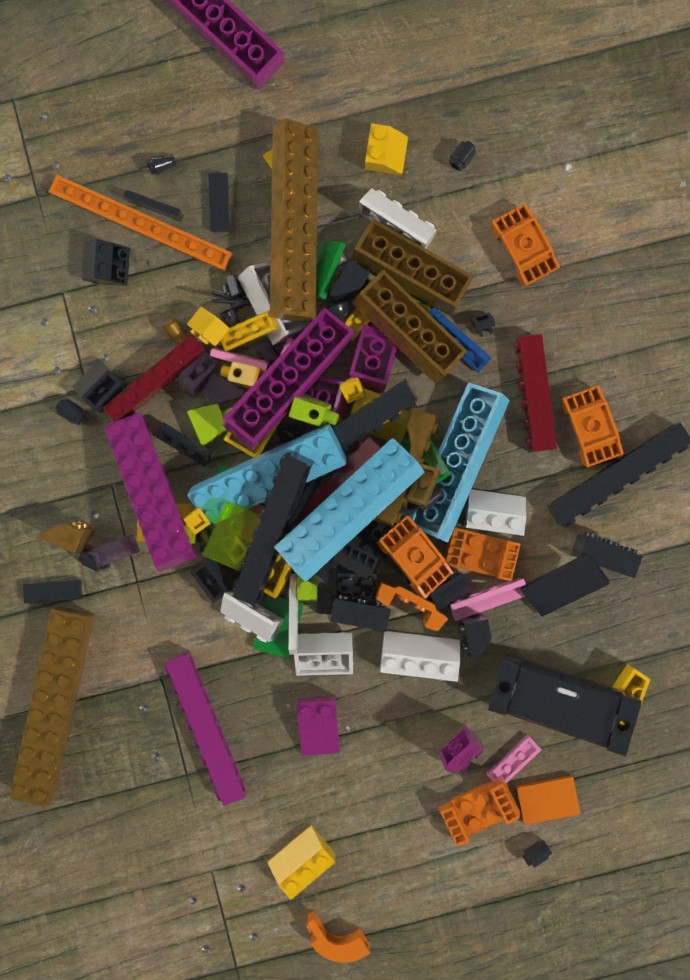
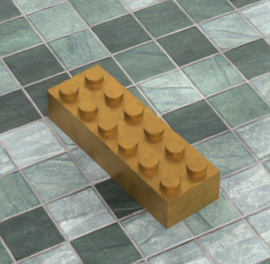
[351,219,474,316]
[352,269,467,384]

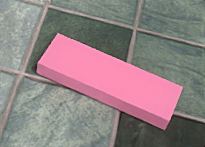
[210,347,270,371]
[486,734,542,783]

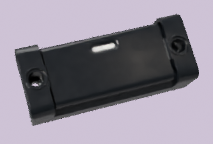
[488,653,642,756]

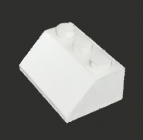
[463,489,527,536]
[220,592,285,642]
[294,632,353,676]

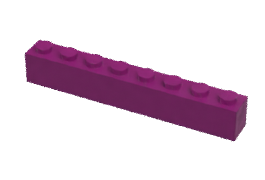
[165,651,247,806]

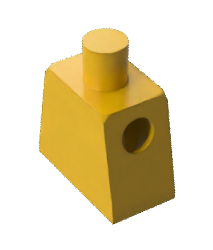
[221,362,265,389]

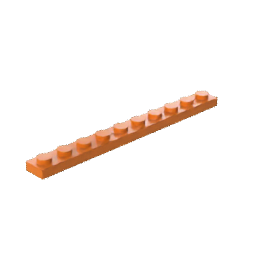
[49,175,232,272]

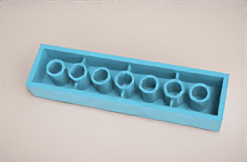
[410,382,510,542]
[187,423,347,524]
[274,438,424,582]

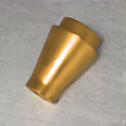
[162,317,187,344]

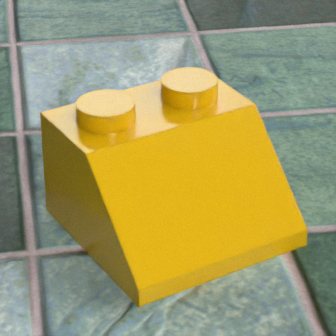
[365,123,408,175]

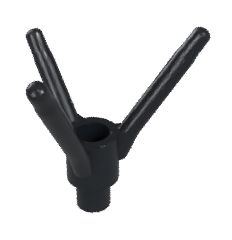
[210,291,251,311]

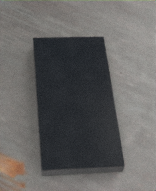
[520,552,610,617]

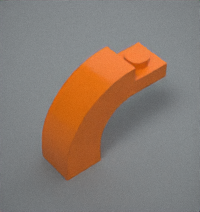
[306,911,370,963]

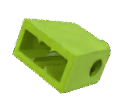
[289,394,339,426]
[187,404,233,446]
[297,574,318,601]

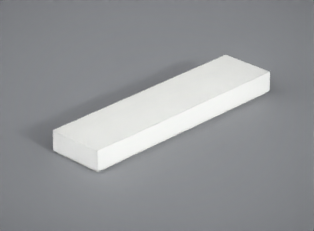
[288,574,298,655]

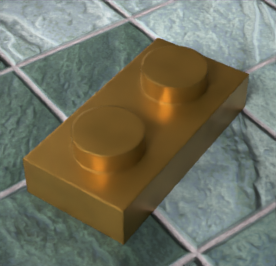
[407,464,440,508]

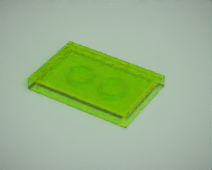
[202,500,260,571]

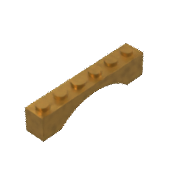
[373,408,438,528]

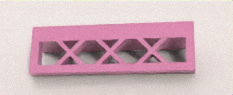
[449,577,526,621]

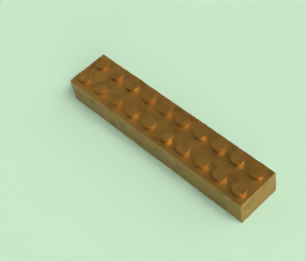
[270,118,318,323]
[9,606,95,807]

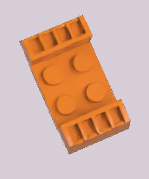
[491,203,560,287]
[560,385,624,467]
[376,515,453,598]
[443,527,521,581]
[376,580,448,631]
[437,777,520,847]

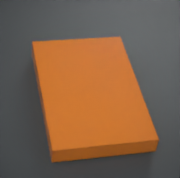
[516,775,580,825]

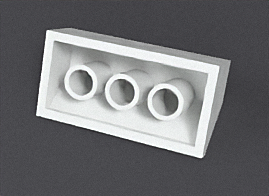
[359,188,437,249]
[237,261,310,345]
[380,631,460,682]

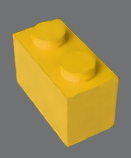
[187,307,230,346]

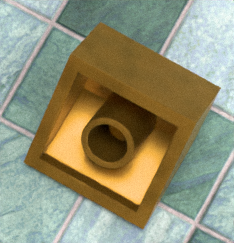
[38,521,94,553]

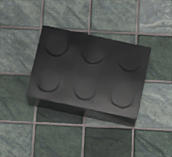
[570,532,643,578]

